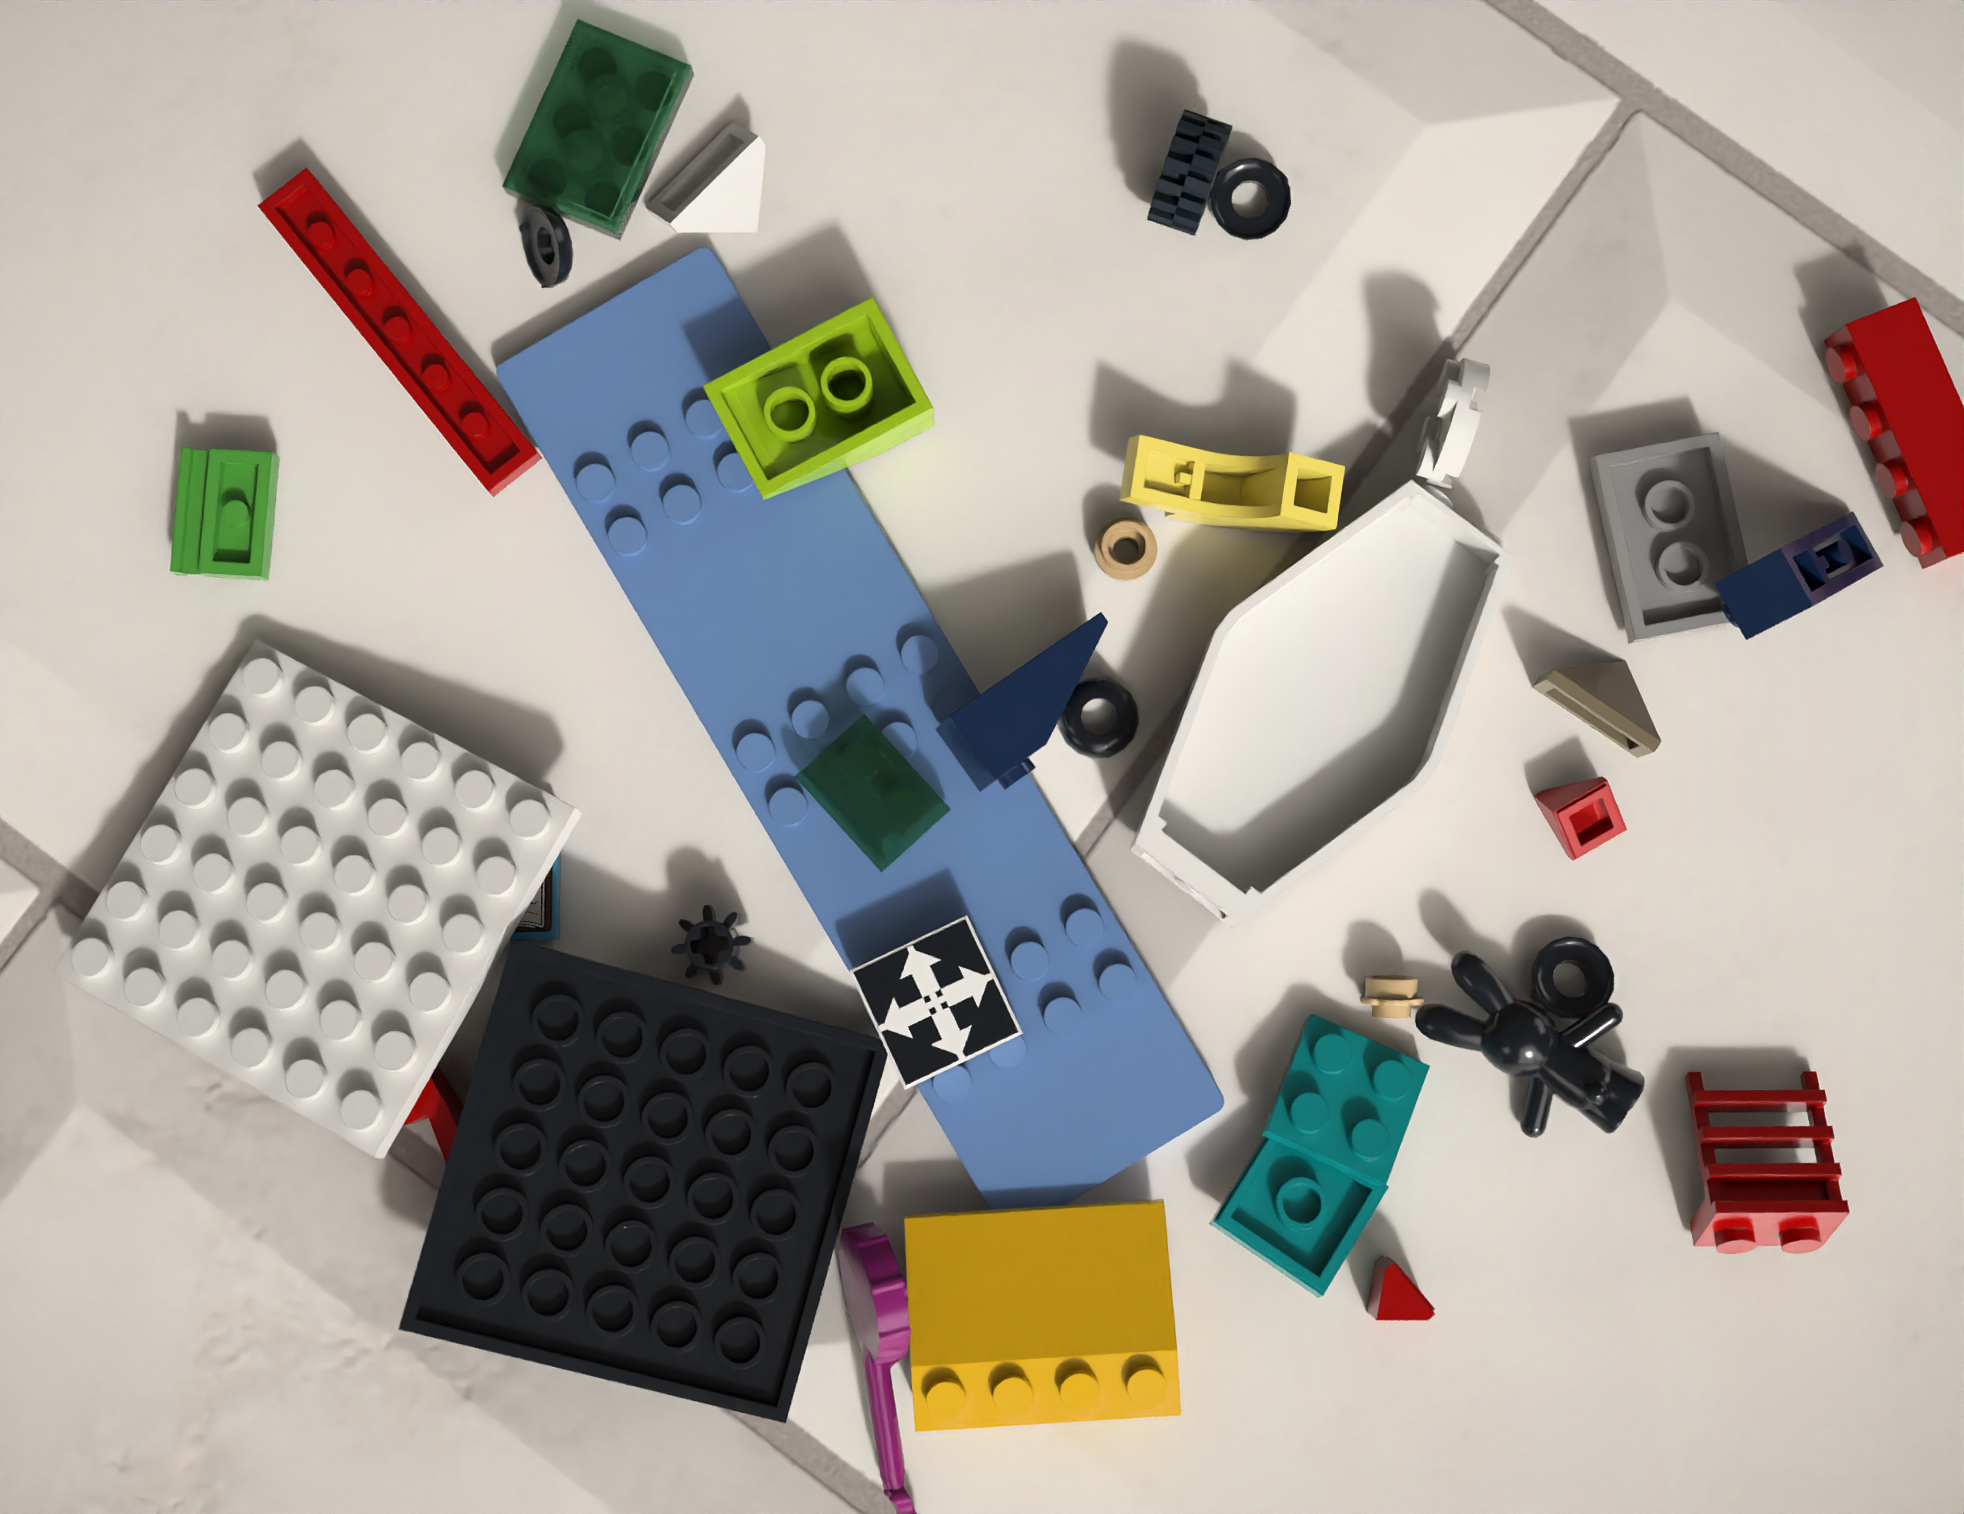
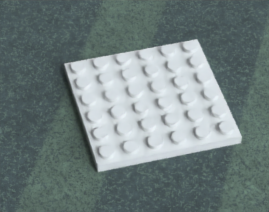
[52,639,582,1159]

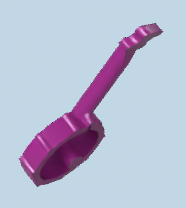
[838,1222,916,1514]

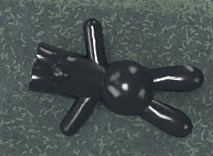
[1415,951,1645,1138]

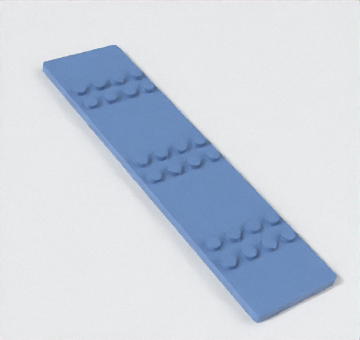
[496,247,1224,1210]

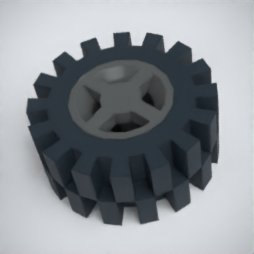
[1147,109,1233,236]

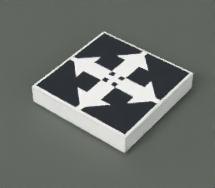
[849,915,1023,1090]

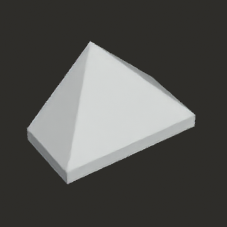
[645,122,766,233]

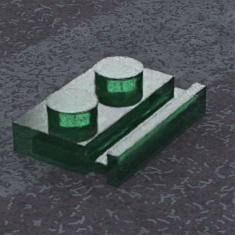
[795,714,951,873]

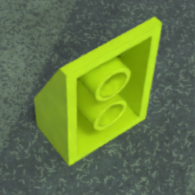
[702,297,935,500]

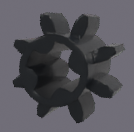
[671,905,754,985]

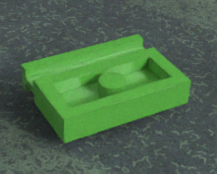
[170,447,280,581]

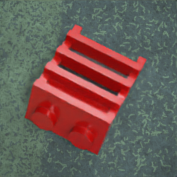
[1685,1071,1850,1254]

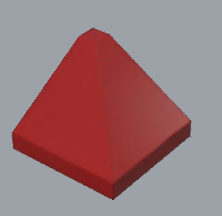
[1534,776,1627,861]

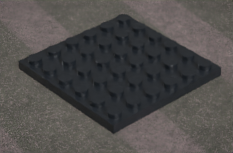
[398,939,888,1423]

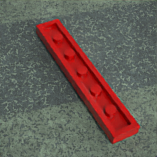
[257,167,542,497]

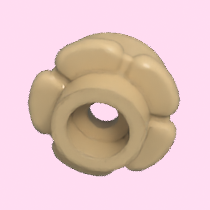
[1360,975,1424,1018]

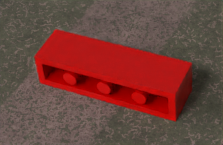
[1824,297,1964,569]

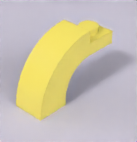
[1119,434,1345,533]

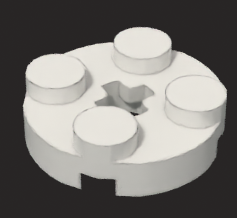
[1416,358,1490,489]

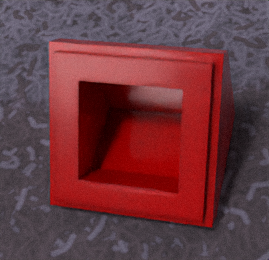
[1366,1255,1435,1321]

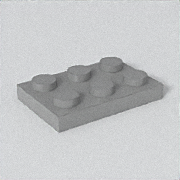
[1589,432,1748,644]

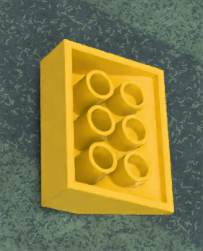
[904,1199,1181,1432]

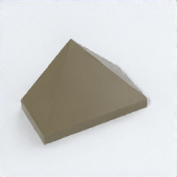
[1532,661,1662,758]

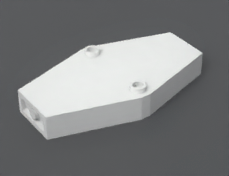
[1129,480,1515,928]

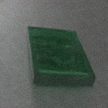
[502,19,694,241]

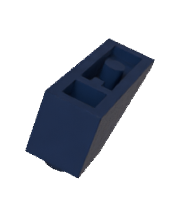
[1714,511,1884,640]
[936,612,1108,792]

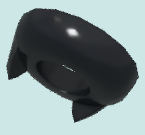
[1210,158,1291,240]
[519,205,573,288]
[1057,676,1139,759]
[1530,937,1614,1020]

